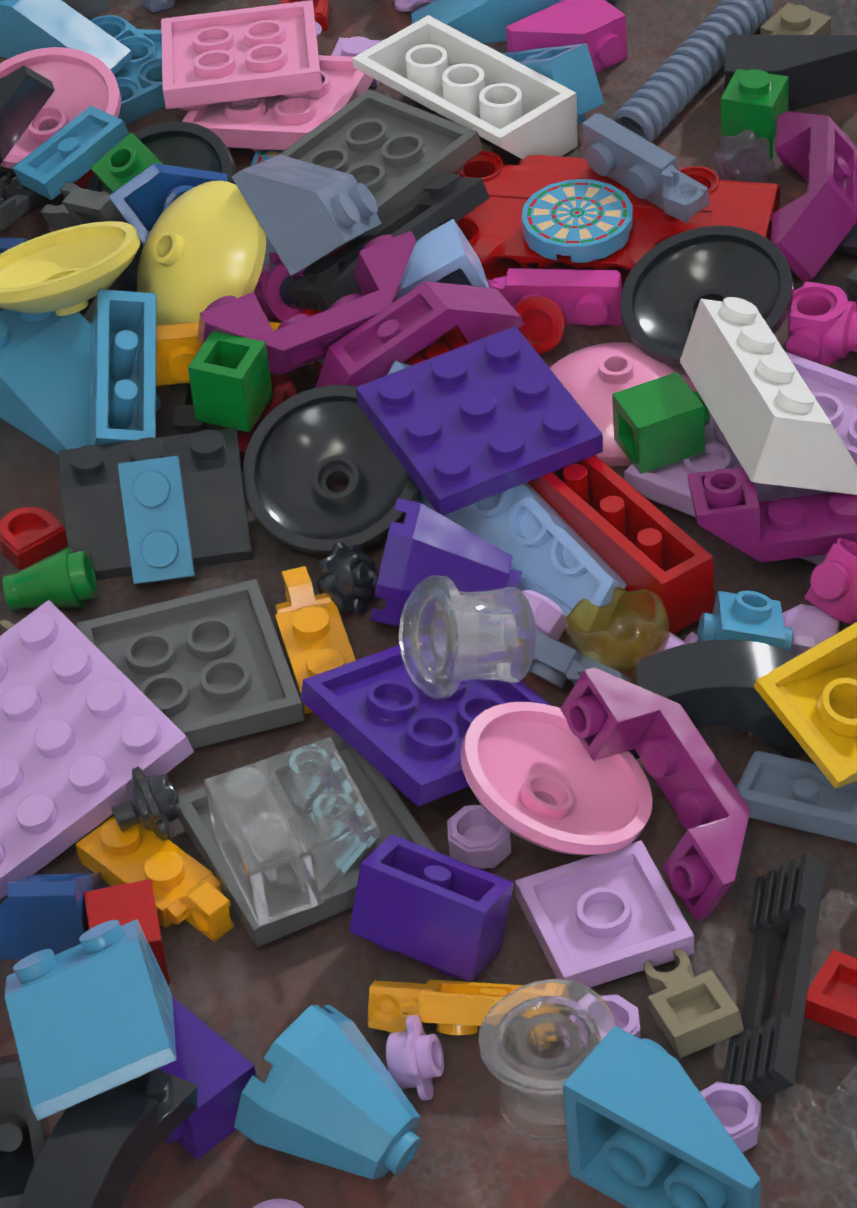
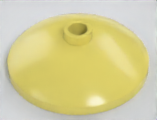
[137,181,266,326]
[0,221,140,316]

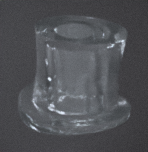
[398,575,536,699]
[478,979,615,1141]

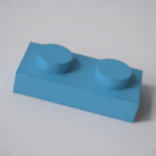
[13,105,129,200]
[118,456,195,585]

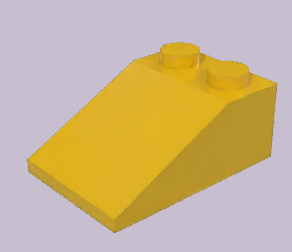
[753,622,857,789]

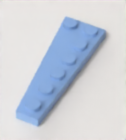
[388,360,627,638]

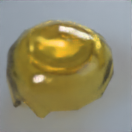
[566,587,670,671]

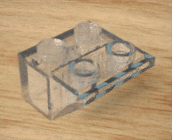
[204,737,380,926]

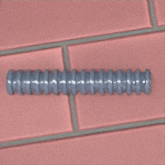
[611,0,774,143]

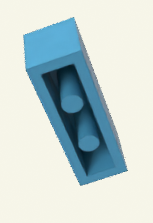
[89,289,156,446]

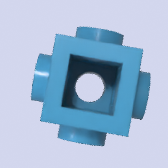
[697,591,793,652]

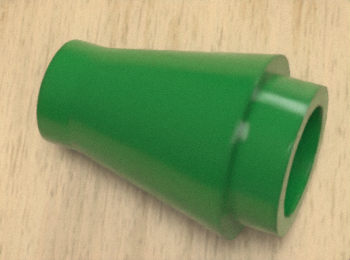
[3,548,98,611]

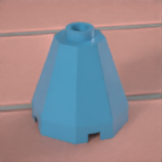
[234,1005,422,1180]

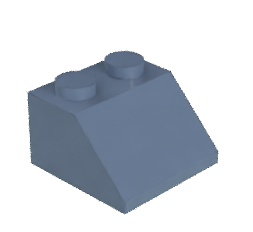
[231,154,382,276]

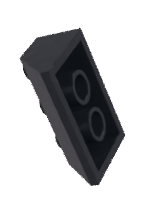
[59,427,253,580]

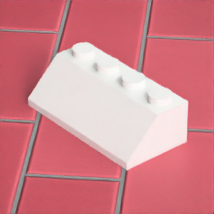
[352,15,578,159]
[680,297,857,495]

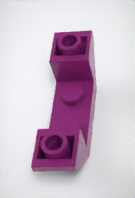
[770,111,857,283]
[198,231,416,376]
[315,281,525,388]
[687,467,857,563]
[560,667,750,922]

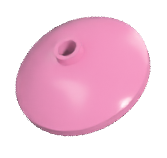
[0,47,121,169]
[550,342,697,466]
[460,702,653,855]

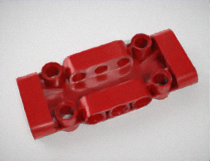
[428,151,780,290]

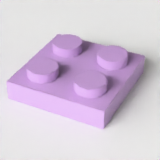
[515,840,695,995]

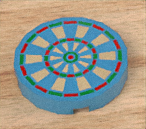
[521,179,633,263]

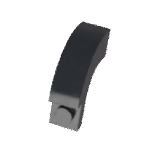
[629,640,805,759]
[19,1068,198,1208]

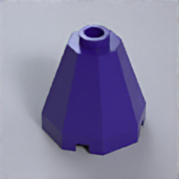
[370,498,522,626]

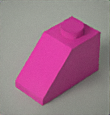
[506,0,628,73]

